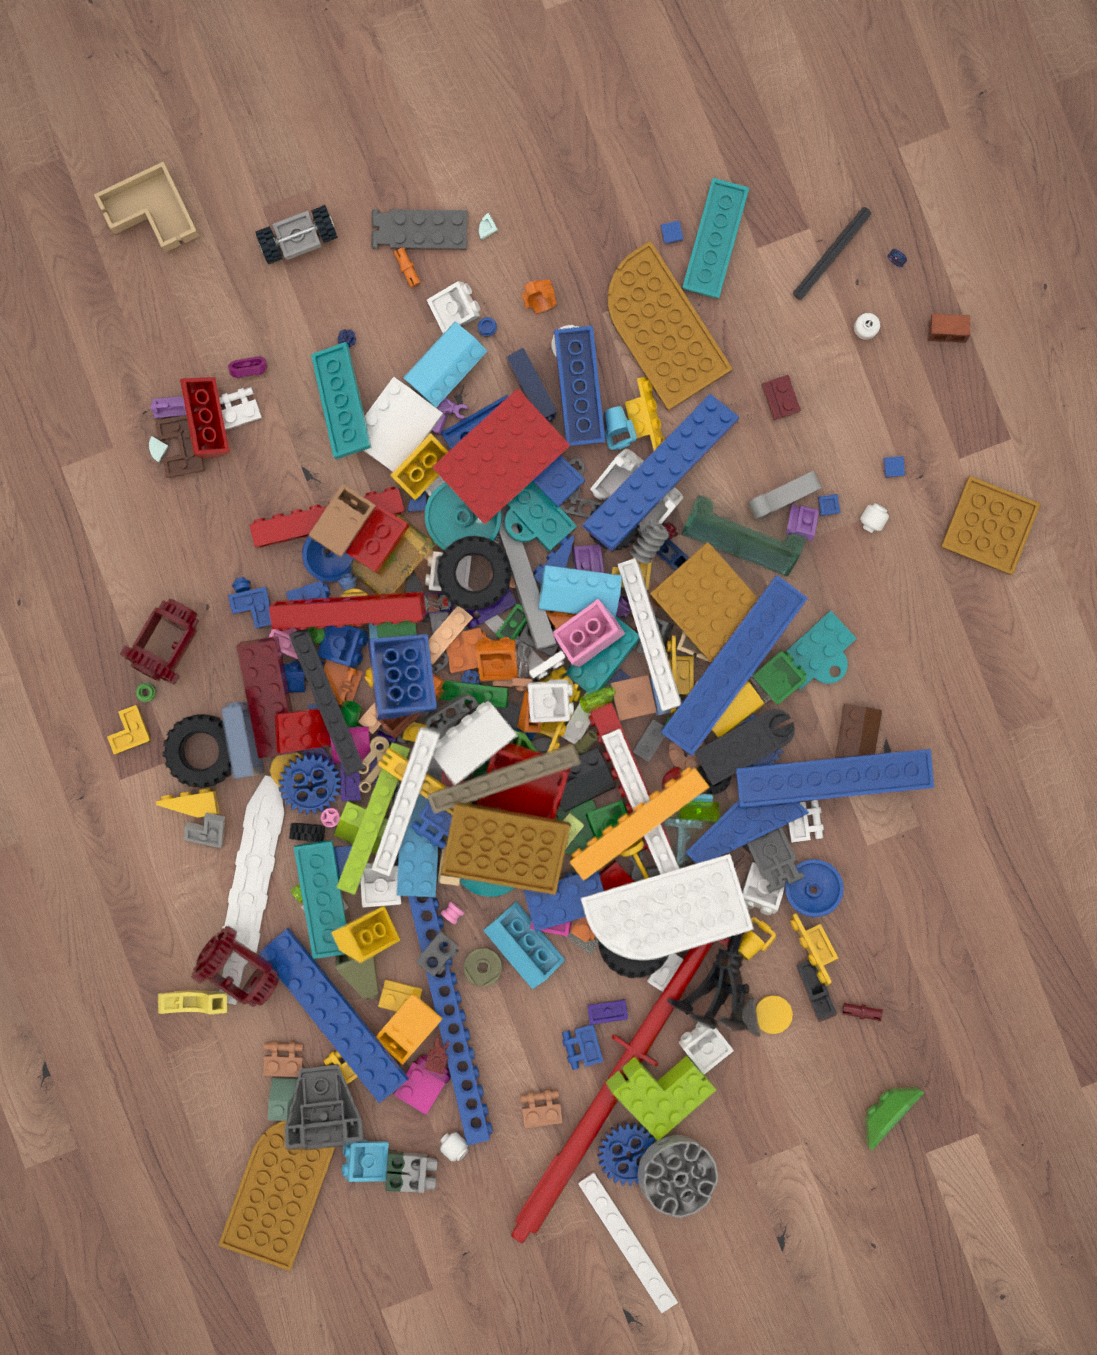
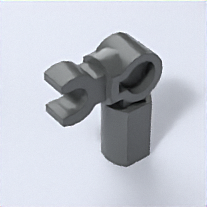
[629,851,661,882]

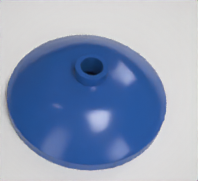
[302,536,357,582]
[785,859,844,917]

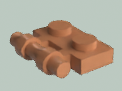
[263,1041,303,1077]
[520,1090,563,1128]

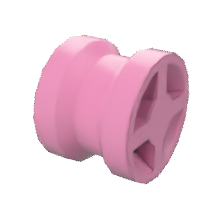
[321,807,341,827]
[441,901,465,925]

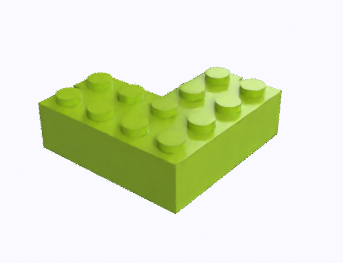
[606,1055,716,1141]

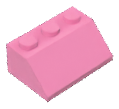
[553,599,625,667]

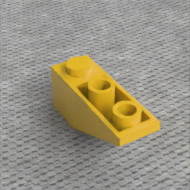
[156,788,220,817]

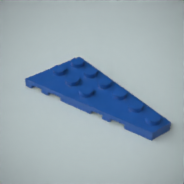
[686,800,809,864]

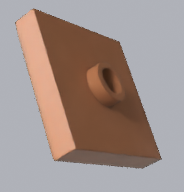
[611,675,657,721]

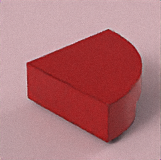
[662,767,681,789]

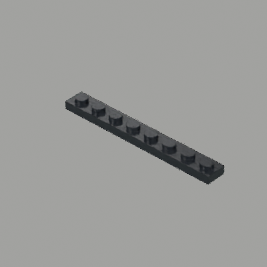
[289,629,365,776]

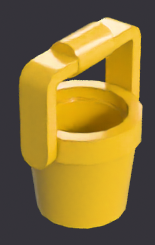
[738,917,776,961]

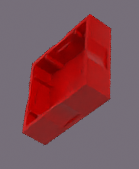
[477,742,571,820]

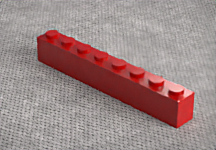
[249,487,406,548]
[269,592,427,631]
[588,702,671,853]

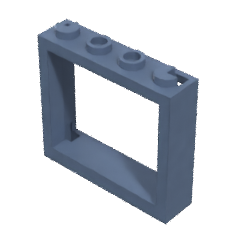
[221,702,265,779]

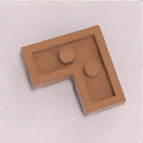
[493,678,532,693]

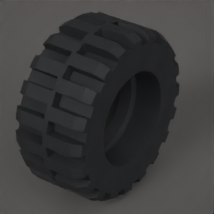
[437,536,511,610]
[163,714,233,788]
[598,940,669,979]

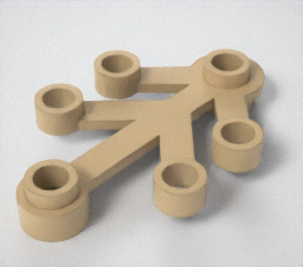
[359,736,401,809]

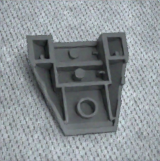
[284,1065,364,1150]

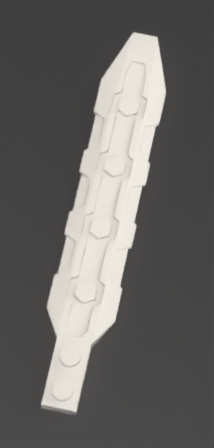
[219,775,285,1005]

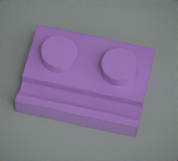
[786,503,819,541]
[572,545,604,573]

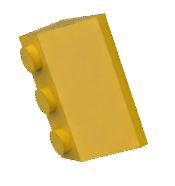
[390,433,448,500]
[712,681,765,738]
[331,906,400,963]

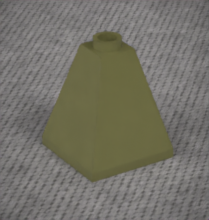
[335,954,378,1000]

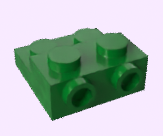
[752,651,807,705]
[585,800,628,839]

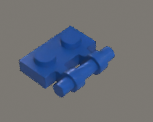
[411,802,452,849]
[562,1024,604,1070]

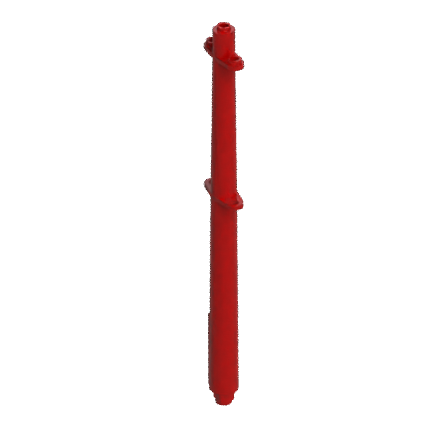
[511,937,730,1244]

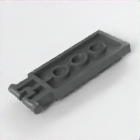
[371,209,467,250]
[729,802,805,893]

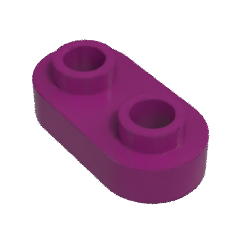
[228,357,267,378]
[416,1054,451,1084]

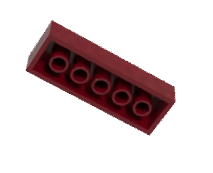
[236,636,297,759]

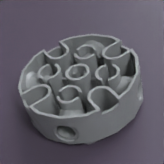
[637,1135,718,1218]

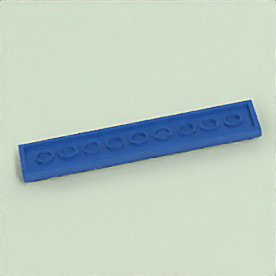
[583,394,739,551]
[661,575,808,755]
[736,749,934,807]
[259,928,409,1103]

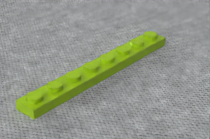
[336,742,410,895]

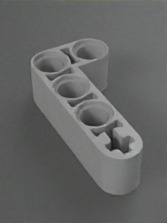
[747,471,822,521]

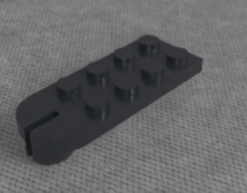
[695,709,795,785]

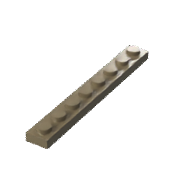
[427,744,581,814]

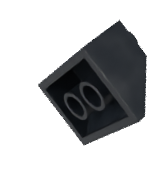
[560,747,616,813]

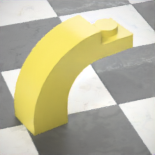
[158,990,227,1014]

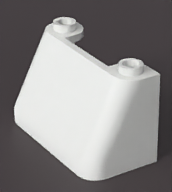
[590,449,683,535]

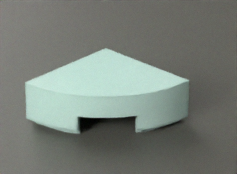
[479,213,498,240]
[149,436,169,463]

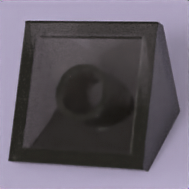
[740,992,760,1037]

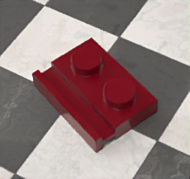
[762,375,801,420]

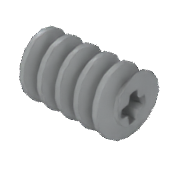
[630,520,669,564]

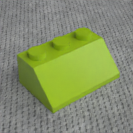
[334,801,389,855]

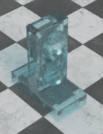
[663,818,703,866]

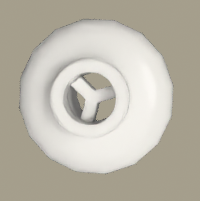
[854,313,880,340]
[860,503,889,533]
[440,1132,469,1162]

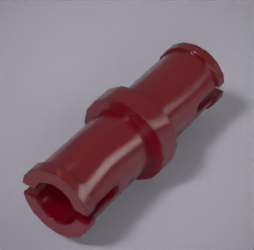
[842,1003,883,1022]

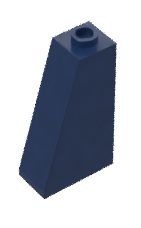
[507,348,557,422]

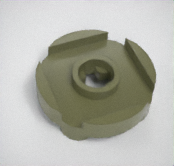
[464,947,502,986]

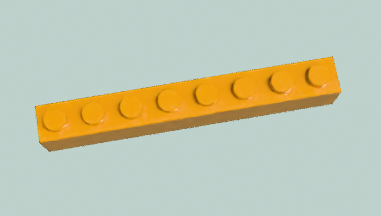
[570,767,709,880]

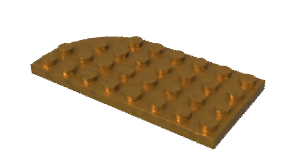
[608,240,733,411]
[218,1121,335,1272]

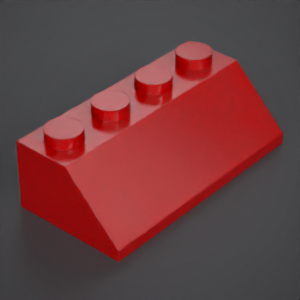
[180,377,229,458]

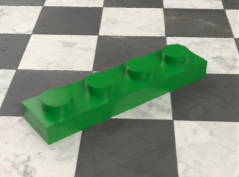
[439,679,509,708]

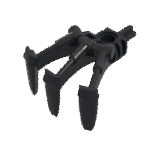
[667,934,750,1032]

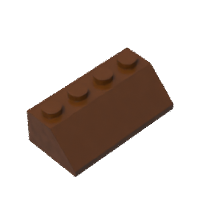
[835,704,882,758]

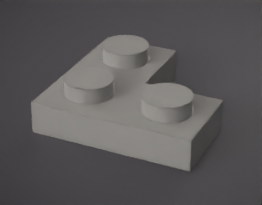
[184,813,225,848]

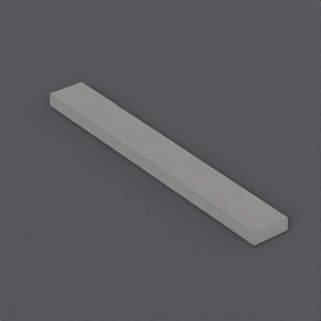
[498,506,556,650]

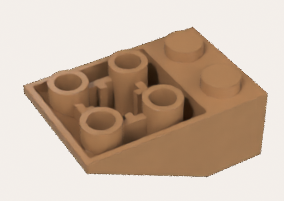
[309,484,376,557]

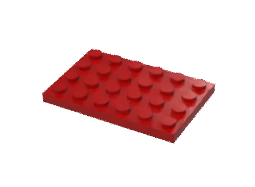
[432,388,570,525]

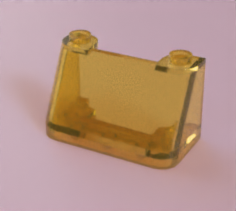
[350,514,435,595]

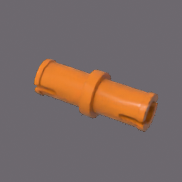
[393,247,421,288]

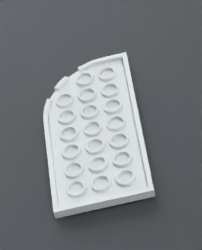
[581,854,753,960]

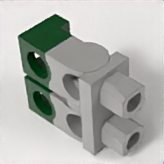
[385,1149,437,1193]

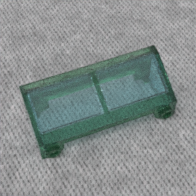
[681,494,807,577]

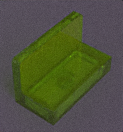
[679,801,719,822]

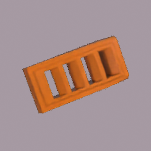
[517,691,541,733]

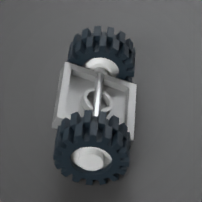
[255,205,338,265]

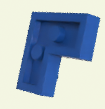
[228,587,271,629]

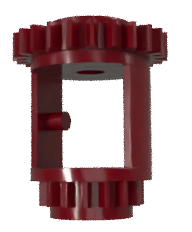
[120,598,199,685]
[191,925,279,1007]

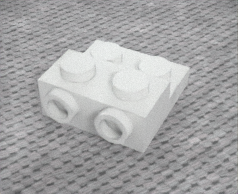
[427,281,480,333]
[425,551,471,591]
[528,679,574,722]
[742,862,786,915]
[360,863,402,907]
[679,1023,734,1074]

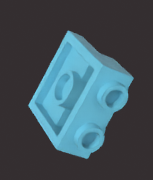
[342,1139,389,1182]

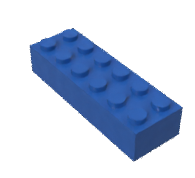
[554,326,605,446]

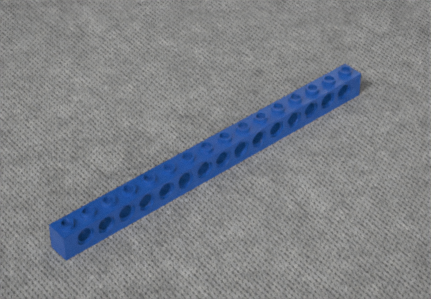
[398,852,493,1146]

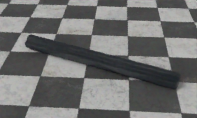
[793,207,871,300]

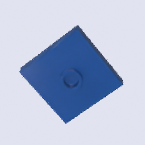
[533,455,586,507]

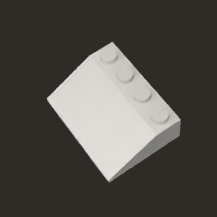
[364,377,444,472]
[433,701,517,785]

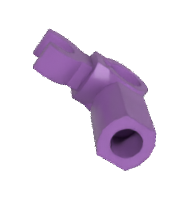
[431,398,468,435]

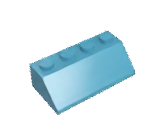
[403,321,487,408]
[539,565,622,617]
[483,901,565,989]

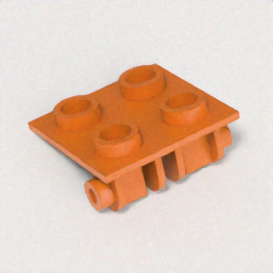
[324,660,363,705]

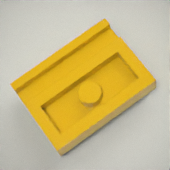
[378,979,423,1012]

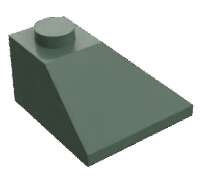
[268,1077,297,1121]

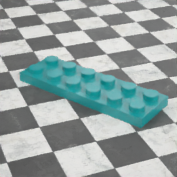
[682,178,749,299]
[311,342,372,460]
[294,840,347,959]

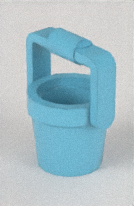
[604,406,637,450]

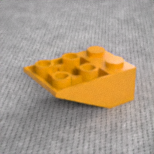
[376,993,443,1065]

